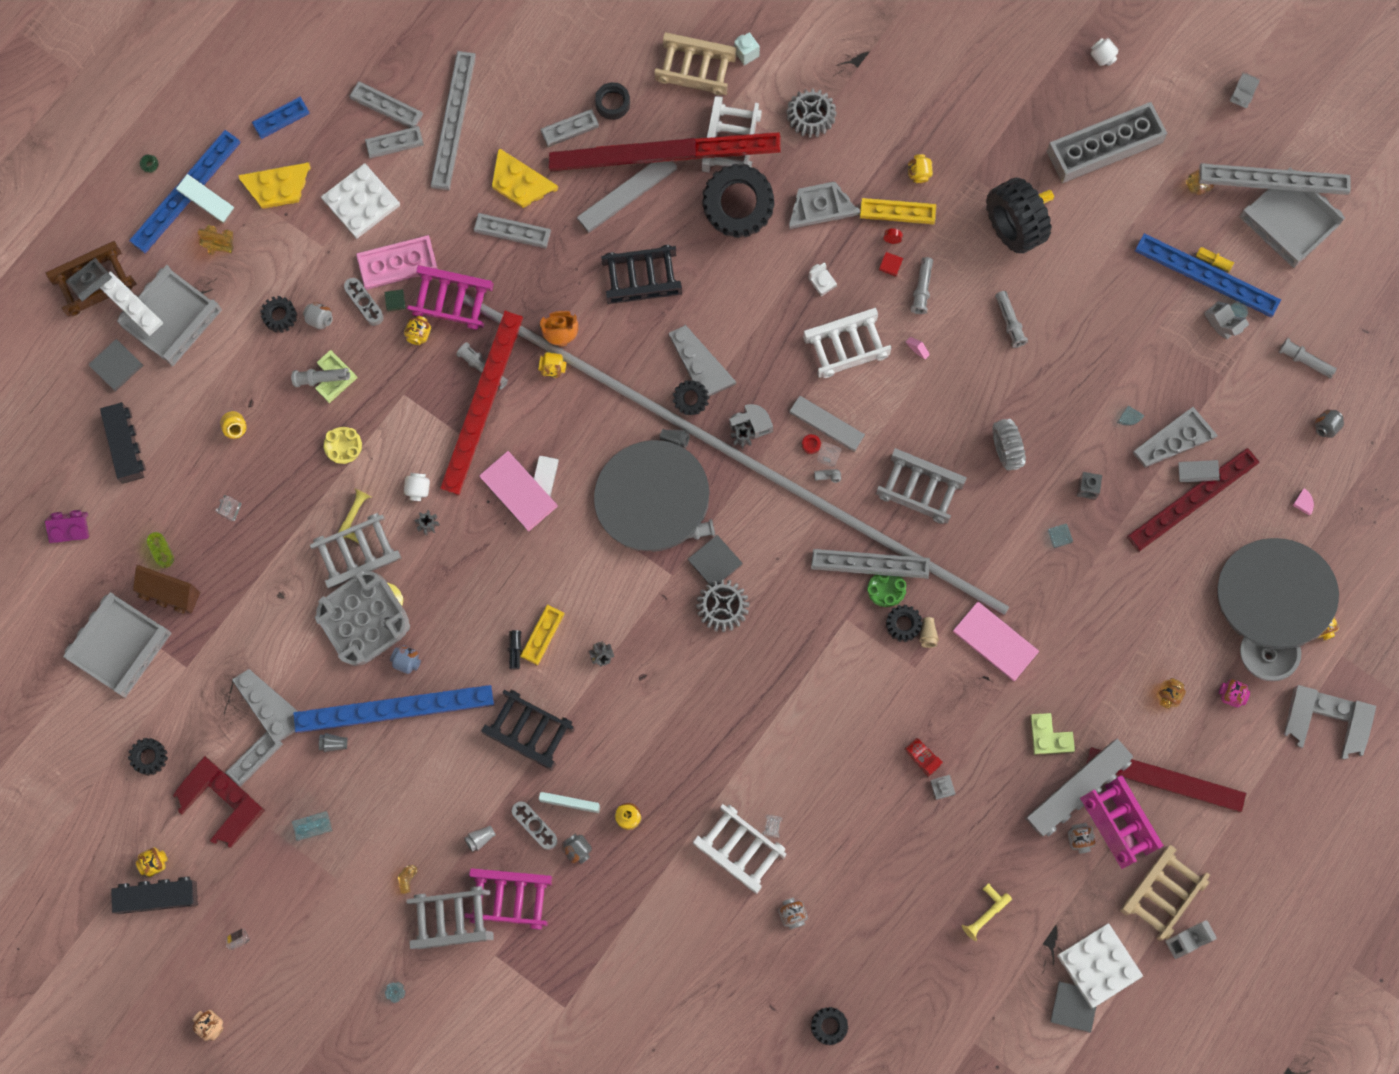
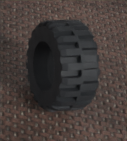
[702,163,775,238]
[986,177,1052,254]

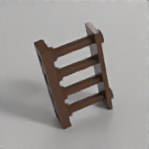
[45,240,137,317]

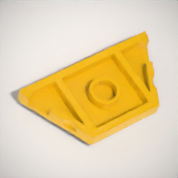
[492,149,558,208]
[238,162,311,209]

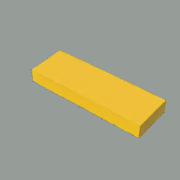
[520,605,565,666]

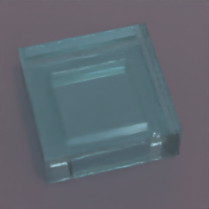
[1048,523,1073,548]

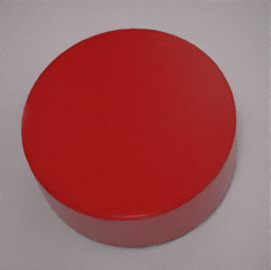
[883,228,903,244]
[802,434,821,454]

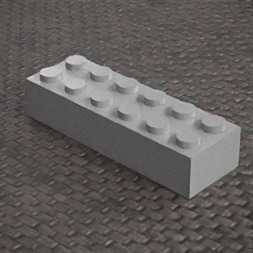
[1047,102,1167,183]

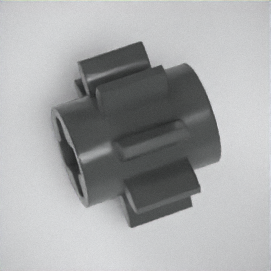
[731,423,755,449]
[415,510,440,536]
[589,641,614,667]

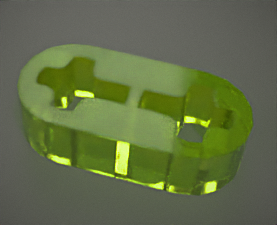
[147,532,174,568]

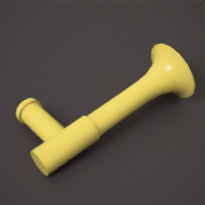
[338,488,372,544]
[962,884,1012,941]

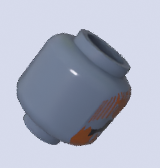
[390,645,421,674]

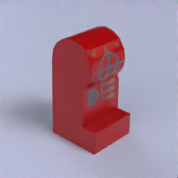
[905,738,943,777]

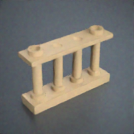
[655,33,737,95]
[1120,845,1210,941]

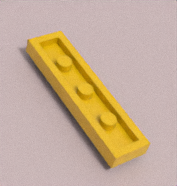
[860,198,936,224]

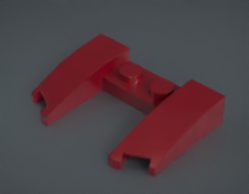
[173,756,266,848]

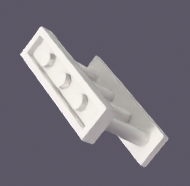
[702,96,762,172]
[803,308,891,378]
[693,804,787,894]

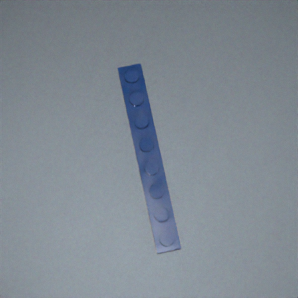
[129,130,241,254]
[1135,233,1281,318]

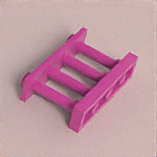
[407,265,494,330]
[1080,775,1164,869]
[465,868,552,929]

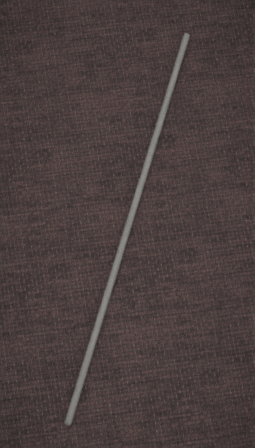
[463,294,1009,615]

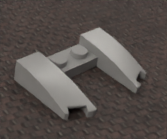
[1284,685,1376,759]

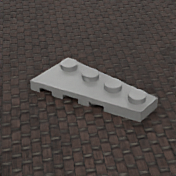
[669,325,736,396]
[1133,407,1218,468]
[232,669,298,744]

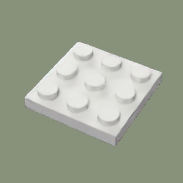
[321,163,400,239]
[1057,923,1143,1009]

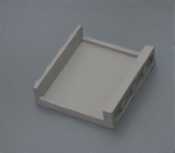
[1239,167,1345,268]
[117,265,222,366]
[63,592,172,698]

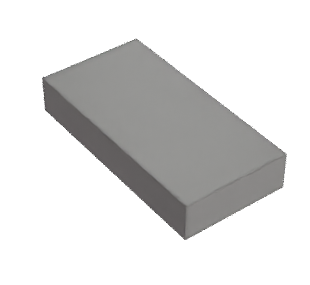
[1178,460,1219,482]

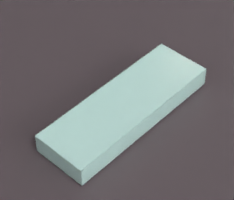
[176,174,234,223]
[539,792,600,813]

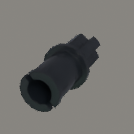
[507,630,523,670]

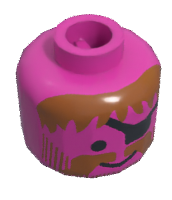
[1219,679,1250,708]

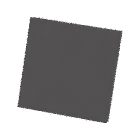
[66,258,112,301]
[88,339,143,392]
[688,535,743,587]
[1050,981,1097,1033]

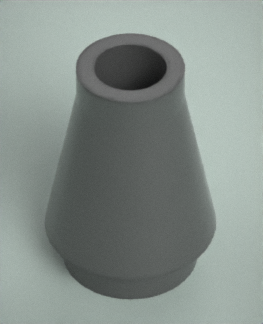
[660,429,690,448]
[319,733,348,752]

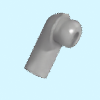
[814,469,841,483]

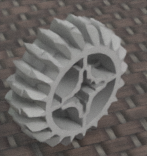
[786,88,837,138]
[992,419,1026,471]
[696,579,749,632]

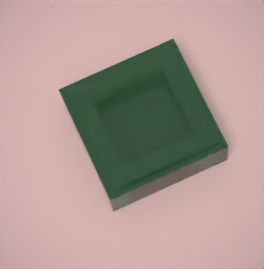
[384,289,406,312]

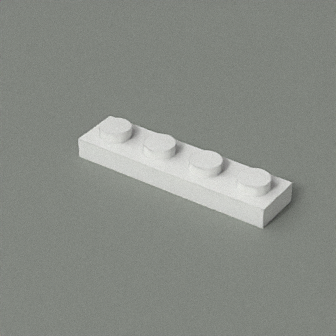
[100,271,163,336]

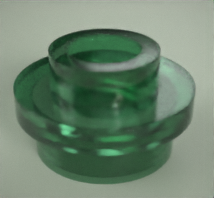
[140,154,159,173]

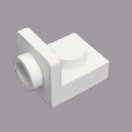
[808,263,837,296]

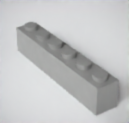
[1025,739,1133,837]

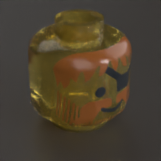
[1186,169,1214,195]
[1156,678,1186,709]

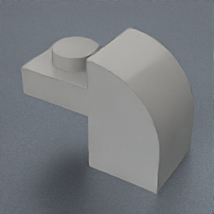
[1230,72,1260,108]
[1204,301,1249,339]
[729,404,773,438]
[1165,920,1217,959]

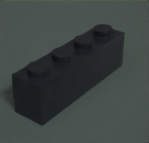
[100,402,146,484]
[111,877,198,914]

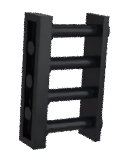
[601,245,682,304]
[481,690,575,771]

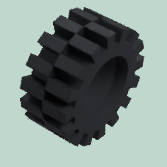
[260,296,297,333]
[673,380,710,415]
[886,604,922,642]
[128,738,168,776]
[811,1007,849,1045]

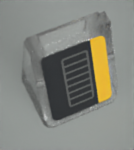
[226,928,250,950]

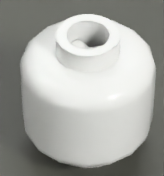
[1091,38,1118,66]
[404,473,430,501]

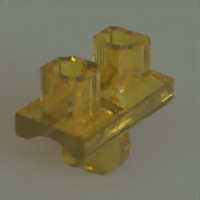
[198,225,234,255]

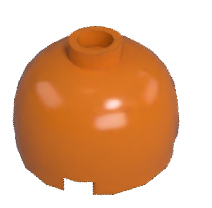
[540,311,578,346]

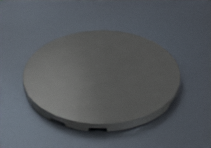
[594,440,710,552]
[1217,538,1339,649]

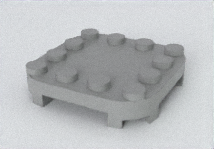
[315,571,410,666]

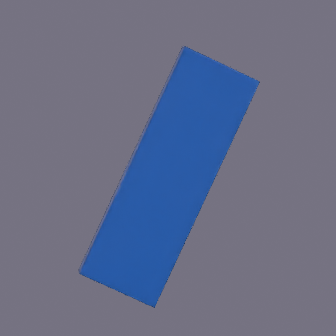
[252,96,310,139]

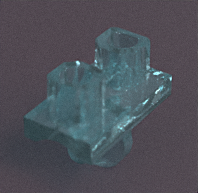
[292,811,333,841]

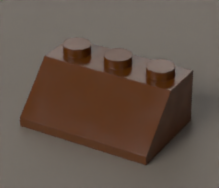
[133,564,201,615]

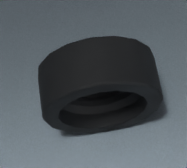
[595,82,630,120]

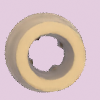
[919,617,939,648]

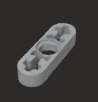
[344,278,383,326]
[512,802,558,850]

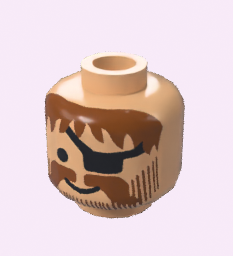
[192,1010,224,1041]

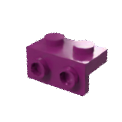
[45,510,89,543]

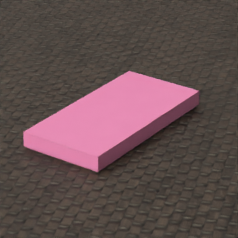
[356,235,438,290]
[479,451,558,531]
[953,602,1039,682]

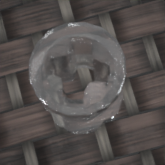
[762,815,783,838]

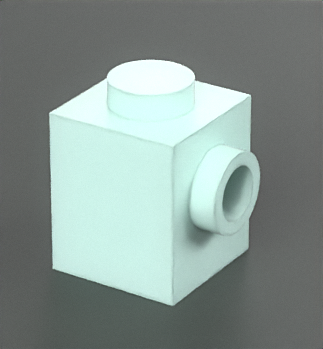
[734,32,760,65]

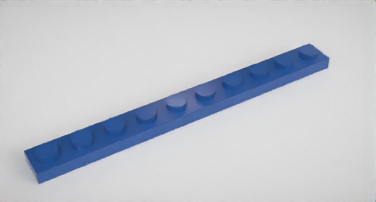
[293,685,494,733]

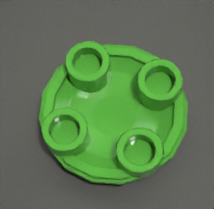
[868,574,906,607]

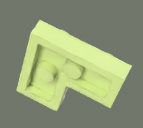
[315,350,357,403]
[1030,713,1075,755]

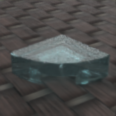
[1117,406,1145,426]

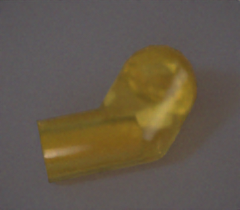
[398,865,418,894]

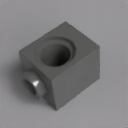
[1077,472,1102,500]

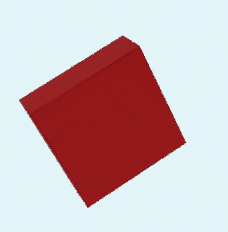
[879,252,904,277]

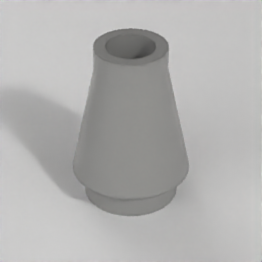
[464,825,496,852]

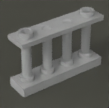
[876,448,967,524]
[310,513,402,589]
[407,886,494,949]

